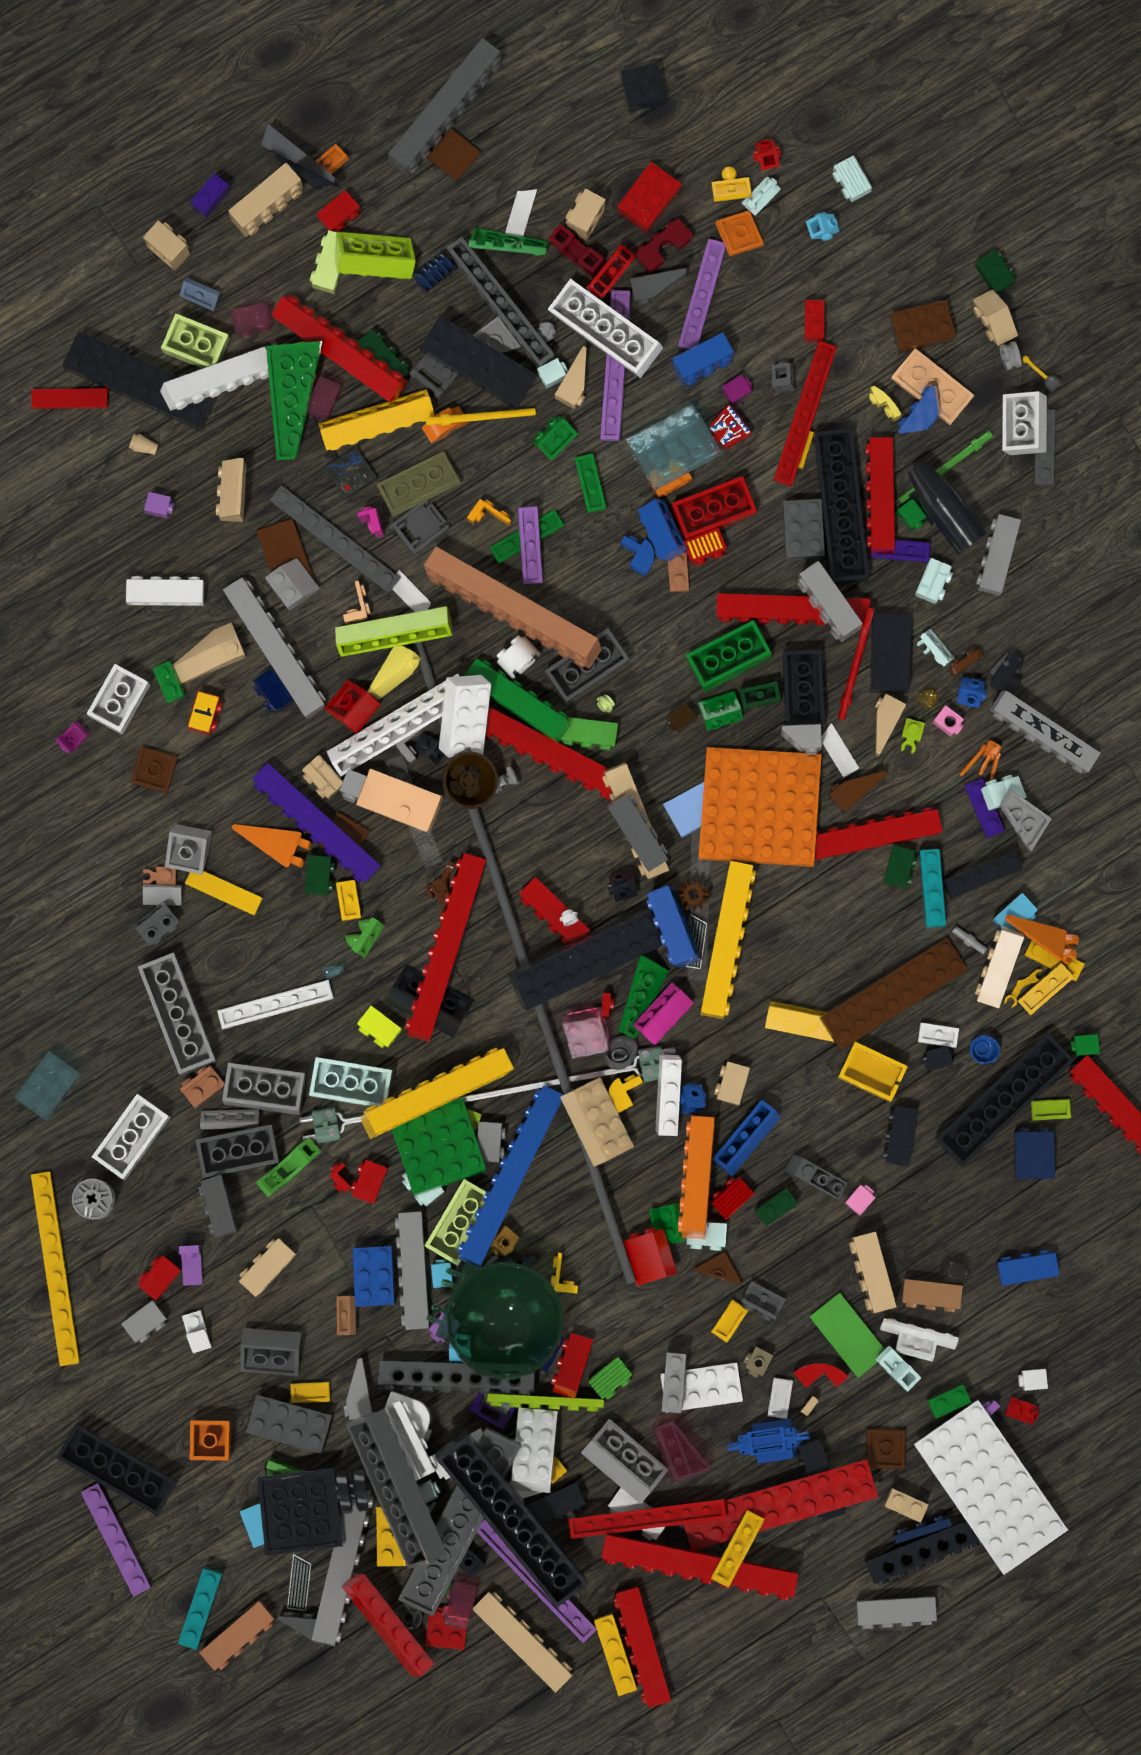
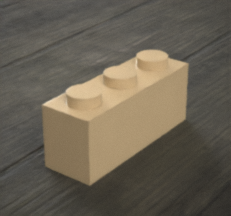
[239,1238,297,1297]

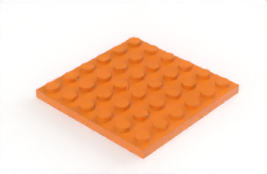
[699,747,821,867]

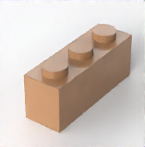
[901,1279,963,1312]

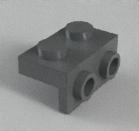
[740,1281,786,1321]

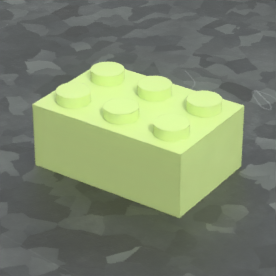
[161,314,230,369]

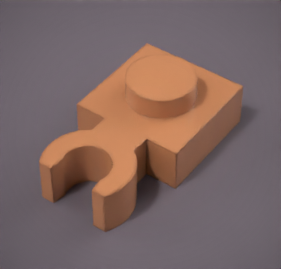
[143,867,176,885]

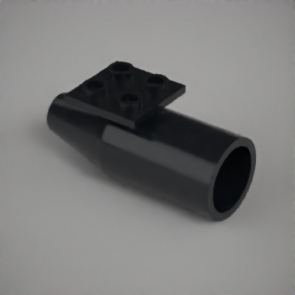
[908,461,988,554]

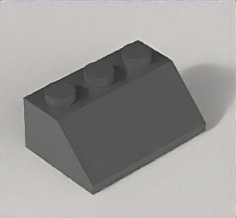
[198,1175,239,1238]
[240,1328,301,1376]

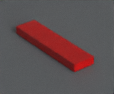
[31,388,108,409]

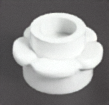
[560,910,578,926]

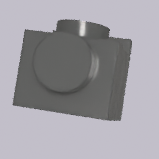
[772,361,796,393]

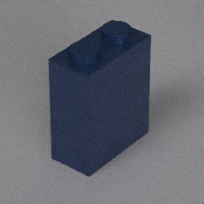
[1014,1128,1055,1179]

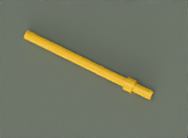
[426,408,536,426]

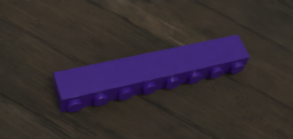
[252,763,382,884]

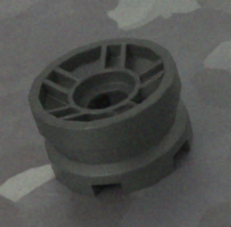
[395,1603,423,1631]

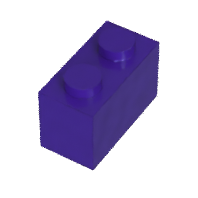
[190,173,231,219]

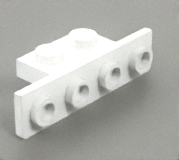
[880,1318,959,1362]

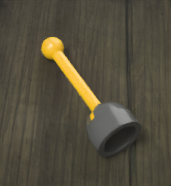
[1022,355,1061,392]

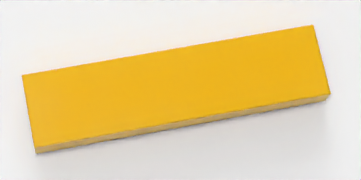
[185,871,263,916]
[711,1510,764,1588]

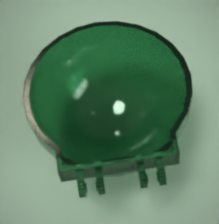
[426,1262,564,1380]

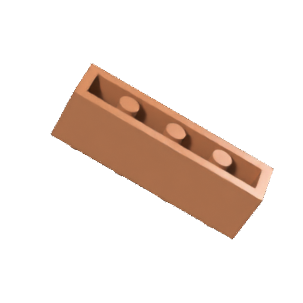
[200,1600,275,1671]

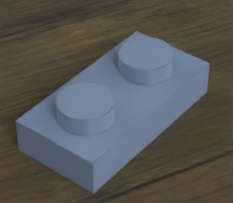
[179,277,221,311]

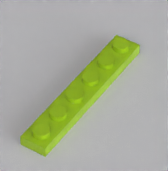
[485,1394,604,1412]

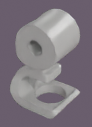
[495,766,520,794]

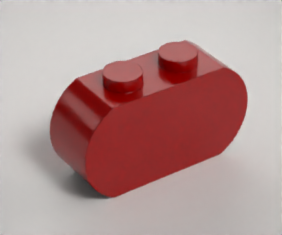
[586,244,636,300]

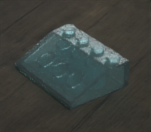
[626,404,722,490]

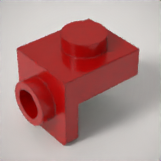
[590,993,614,1021]
[330,1163,351,1193]
[1005,1397,1039,1425]

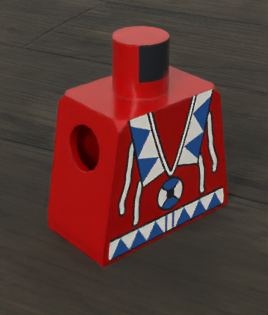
[704,404,752,450]

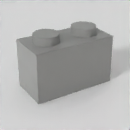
[340,769,367,803]
[477,1122,506,1163]
[121,1300,168,1343]

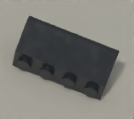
[386,965,474,1038]

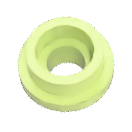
[597,694,615,713]

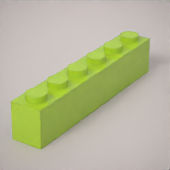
[335,606,452,657]

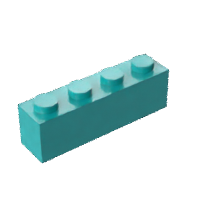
[918,849,946,929]
[178,1567,224,1650]

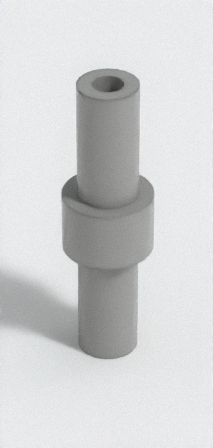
[952,926,988,954]

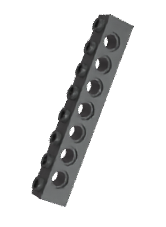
[447,236,554,368]
[378,1361,536,1396]

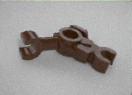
[426,861,456,912]

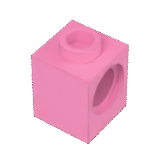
[933,705,964,737]
[845,1185,875,1216]

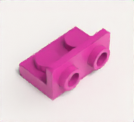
[357,507,384,538]

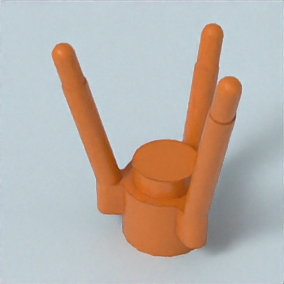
[960,741,1002,781]

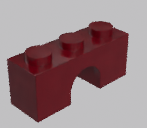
[635,218,693,275]
[548,224,604,278]

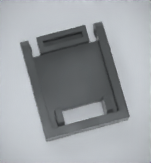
[391,500,450,556]

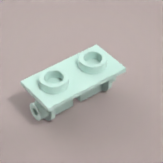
[742,176,781,216]

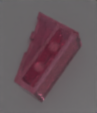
[651,1421,712,1484]

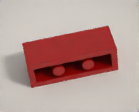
[551,1333,593,1399]

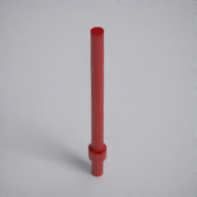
[838,607,875,720]

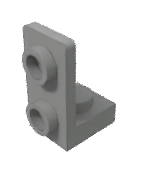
[396,725,429,765]

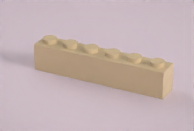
[602,763,669,879]
[472,1591,572,1693]

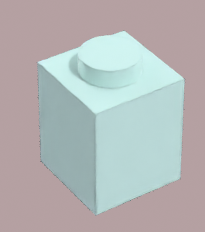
[537,358,568,389]

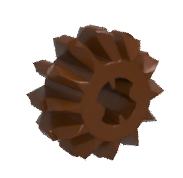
[677,879,710,912]

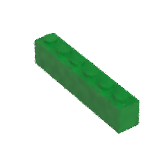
[464,658,571,743]

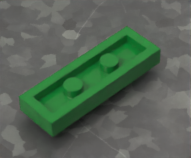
[575,454,606,514]

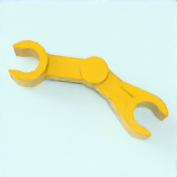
[1004,969,1042,1008]

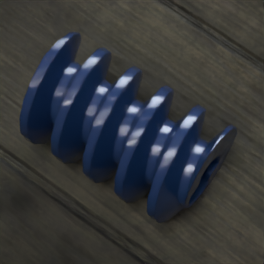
[414,253,456,294]

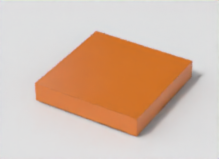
[715,210,764,257]

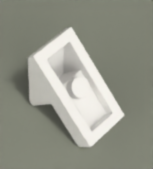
[182,1310,212,1353]

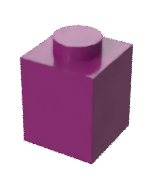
[722,375,752,406]

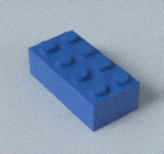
[646,885,702,968]

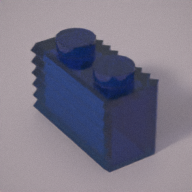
[252,668,294,714]

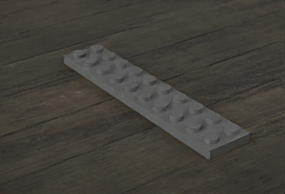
[398,1427,521,1616]

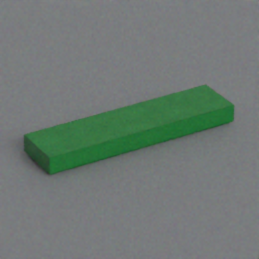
[489,509,564,564]

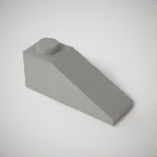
[343,1358,373,1420]

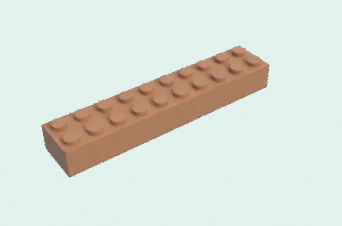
[424,547,602,669]

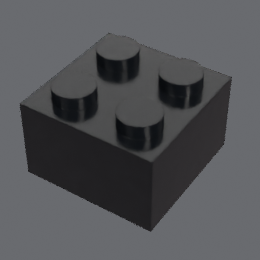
[620,62,666,113]

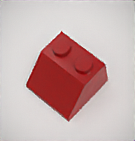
[324,680,381,734]

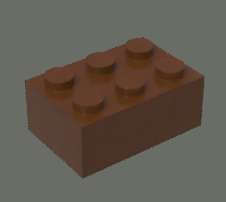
[889,300,955,354]

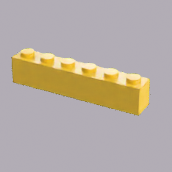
[318,389,435,450]

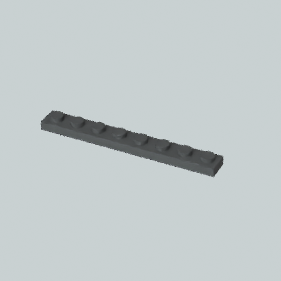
[270,485,400,594]

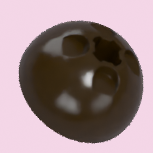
[442,752,498,809]

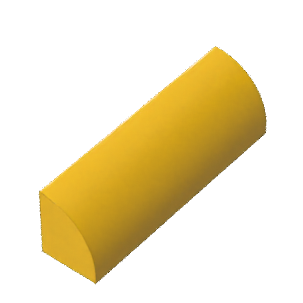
[765,1001,834,1042]

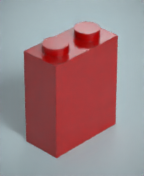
[623,1227,677,1286]

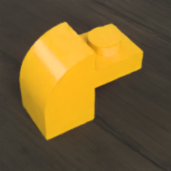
[608,1075,643,1113]

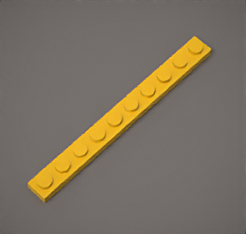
[31,1172,80,1366]

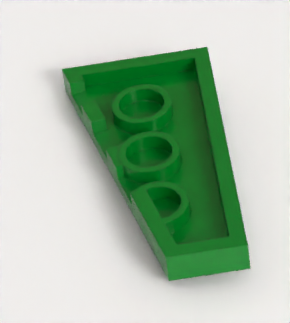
[469,227,548,256]
[619,955,669,1040]

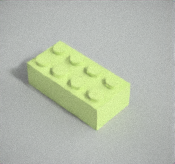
[425,1179,486,1266]

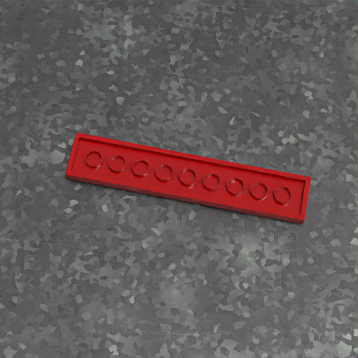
[684,1459,879,1551]

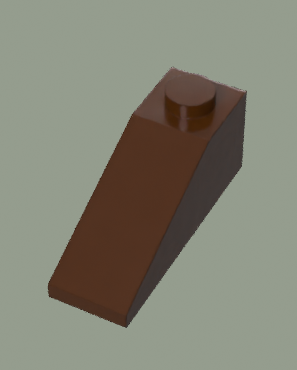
[829,771,888,813]

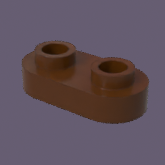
[948,648,984,677]

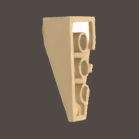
[173,622,246,684]

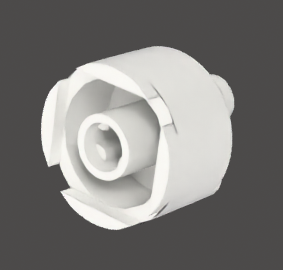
[497,635,541,679]

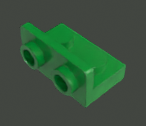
[532,416,578,461]
[698,691,743,730]
[649,1203,686,1245]

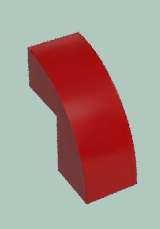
[793,1363,848,1388]

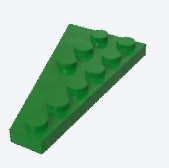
[266,341,323,460]

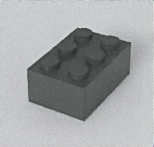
[782,499,825,561]

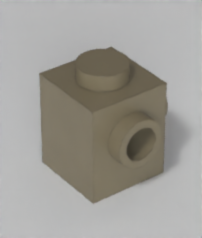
[744,1347,773,1378]

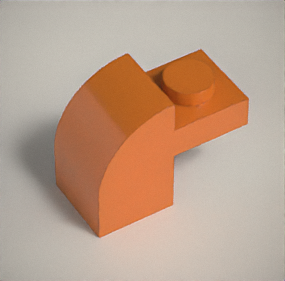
[422,406,468,444]

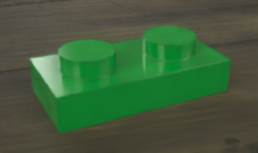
[153,661,186,704]

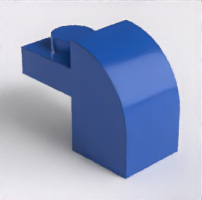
[621,536,654,577]

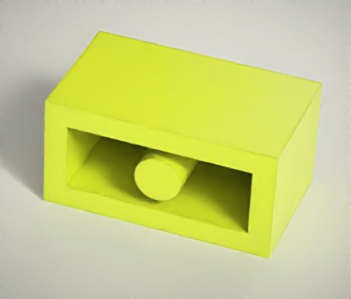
[357,1006,402,1048]

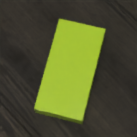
[1031,1099,1071,1121]

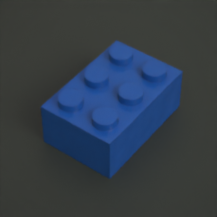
[672,332,734,387]
[353,1246,395,1307]

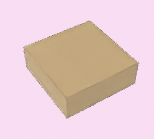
[801,1396,818,1416]

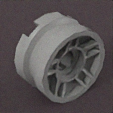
[999,341,1022,371]

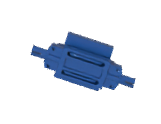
[727,1419,810,1464]

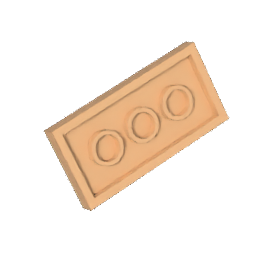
[891,348,974,425]

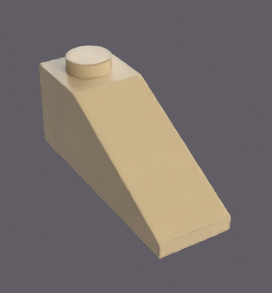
[555,346,586,410]
[875,694,906,757]

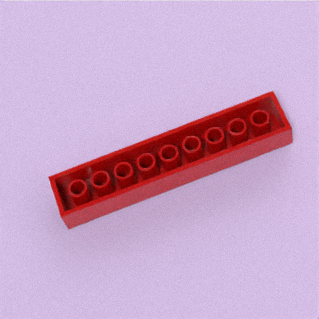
[601,1534,798,1600]

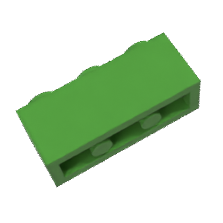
[559,717,618,751]

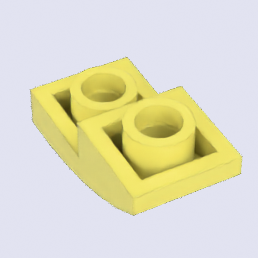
[869,386,901,422]

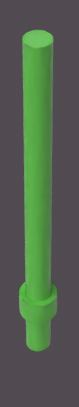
[898,431,993,504]

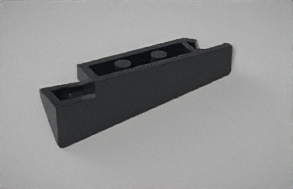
[261,123,340,190]

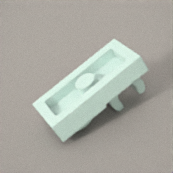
[917,629,955,666]

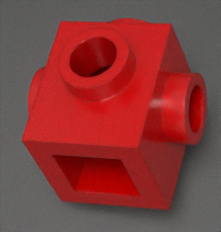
[753,139,781,171]

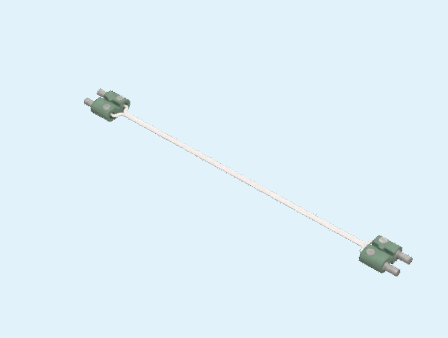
[299,1046,676,1144]

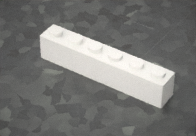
[160,347,269,411]

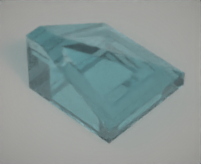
[322,966,344,979]

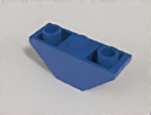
[898,385,941,434]

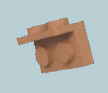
[180,1066,225,1108]

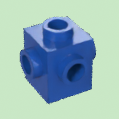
[957,677,987,708]
[679,1083,706,1114]

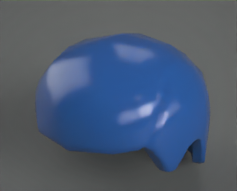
[970,1035,1000,1064]

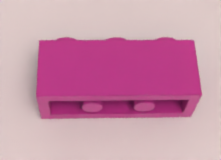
[633,983,693,1045]

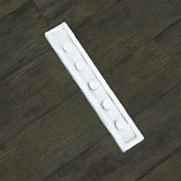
[217,980,334,1030]

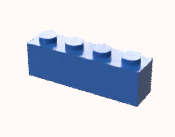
[713,1100,781,1176]

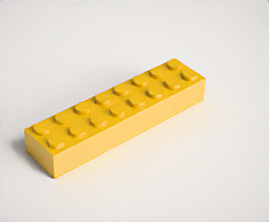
[700,861,756,1019]
[360,1048,514,1139]

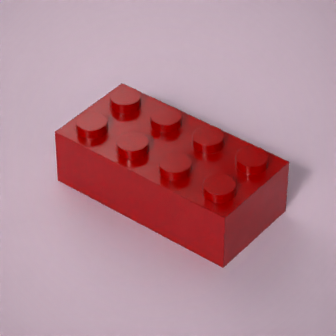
[671,476,757,541]

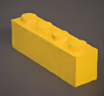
[594,1613,637,1696]

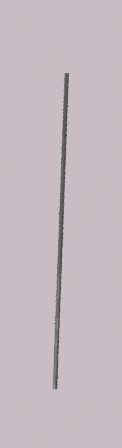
[403,611,636,1285]

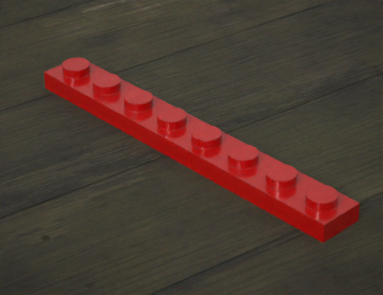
[773,340,837,487]
[569,1499,727,1539]

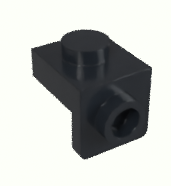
[413,733,444,764]

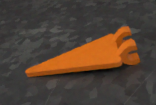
[232,824,312,868]
[1005,915,1079,965]

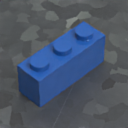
[638,499,687,561]
[996,1250,1060,1286]

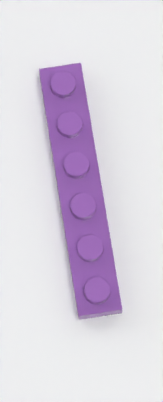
[678,239,726,350]
[81,1483,151,1597]

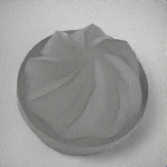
[537,323,556,342]

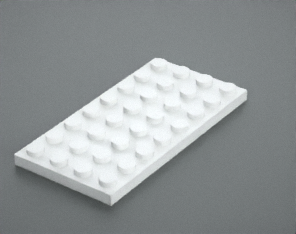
[914,1400,1068,1575]

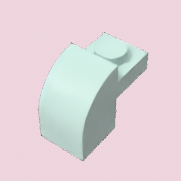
[875,1346,921,1392]

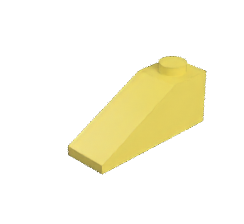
[367,646,421,700]

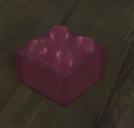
[562,1007,610,1059]

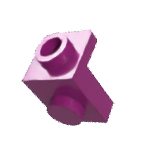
[55,721,90,753]

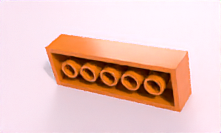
[678,1116,715,1240]

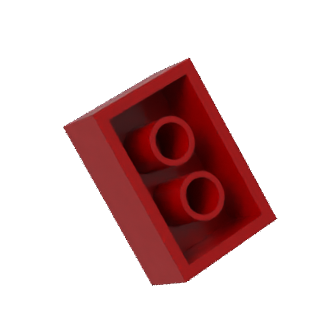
[617,162,681,234]

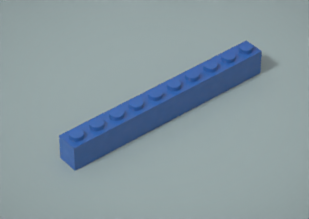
[457,1085,563,1269]

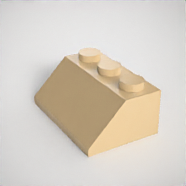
[216,458,247,522]

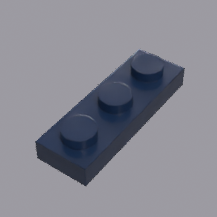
[893,1515,952,1544]

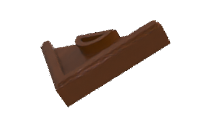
[694,1252,742,1285]

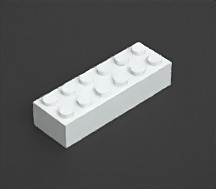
[548,279,663,378]

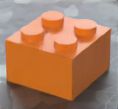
[189,1420,231,1461]

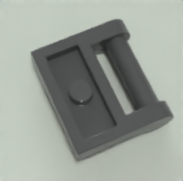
[409,355,459,399]

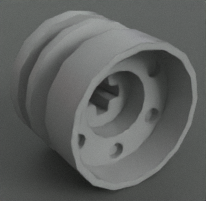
[72,1178,116,1220]

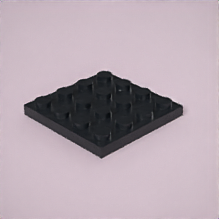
[257,1468,344,1556]

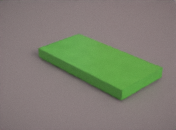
[810,1293,885,1378]

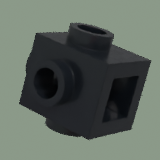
[607,870,638,902]

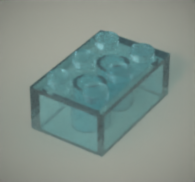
[14,1051,82,1121]

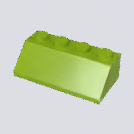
[335,232,416,279]

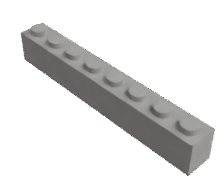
[223,578,326,719]
[312,1490,374,1646]

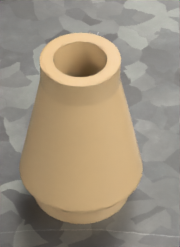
[129,434,158,455]

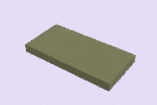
[376,451,461,517]

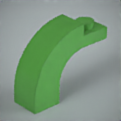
[256,1138,321,1197]

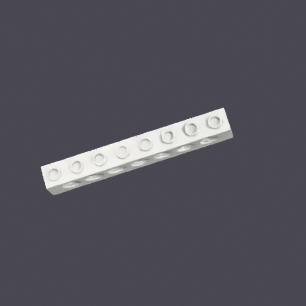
[327,674,460,776]

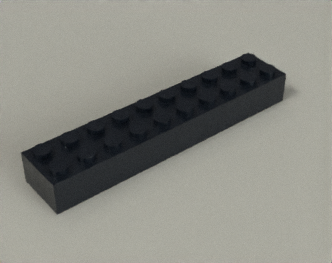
[435,1430,588,1608]

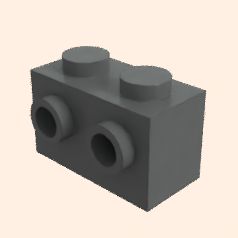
[133,902,180,946]

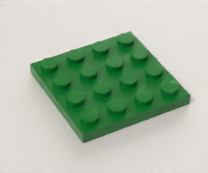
[392,1098,487,1196]

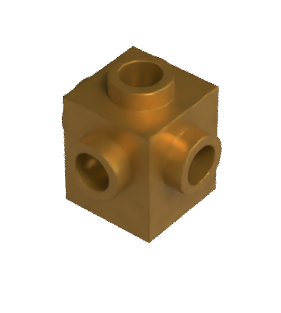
[488,1225,519,1256]

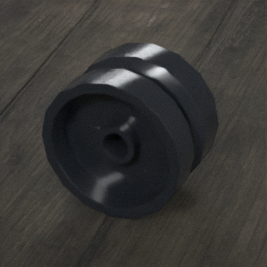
[336,1468,369,1515]

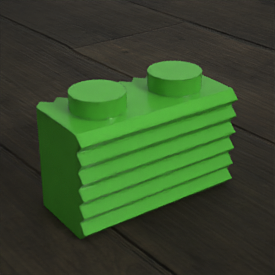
[588,1357,632,1400]

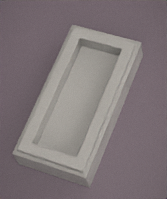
[143,884,182,905]

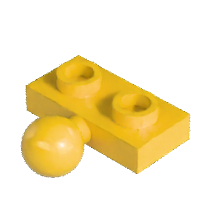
[712,167,752,202]

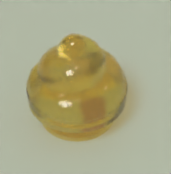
[917,689,937,708]

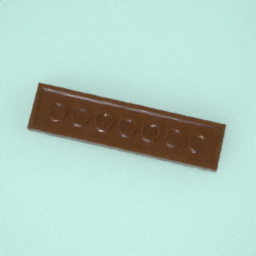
[819,938,968,1051]

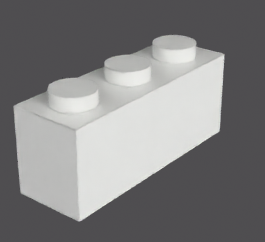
[608,1487,665,1541]

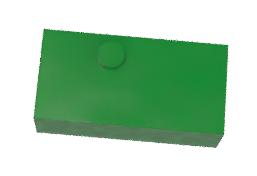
[686,620,772,693]

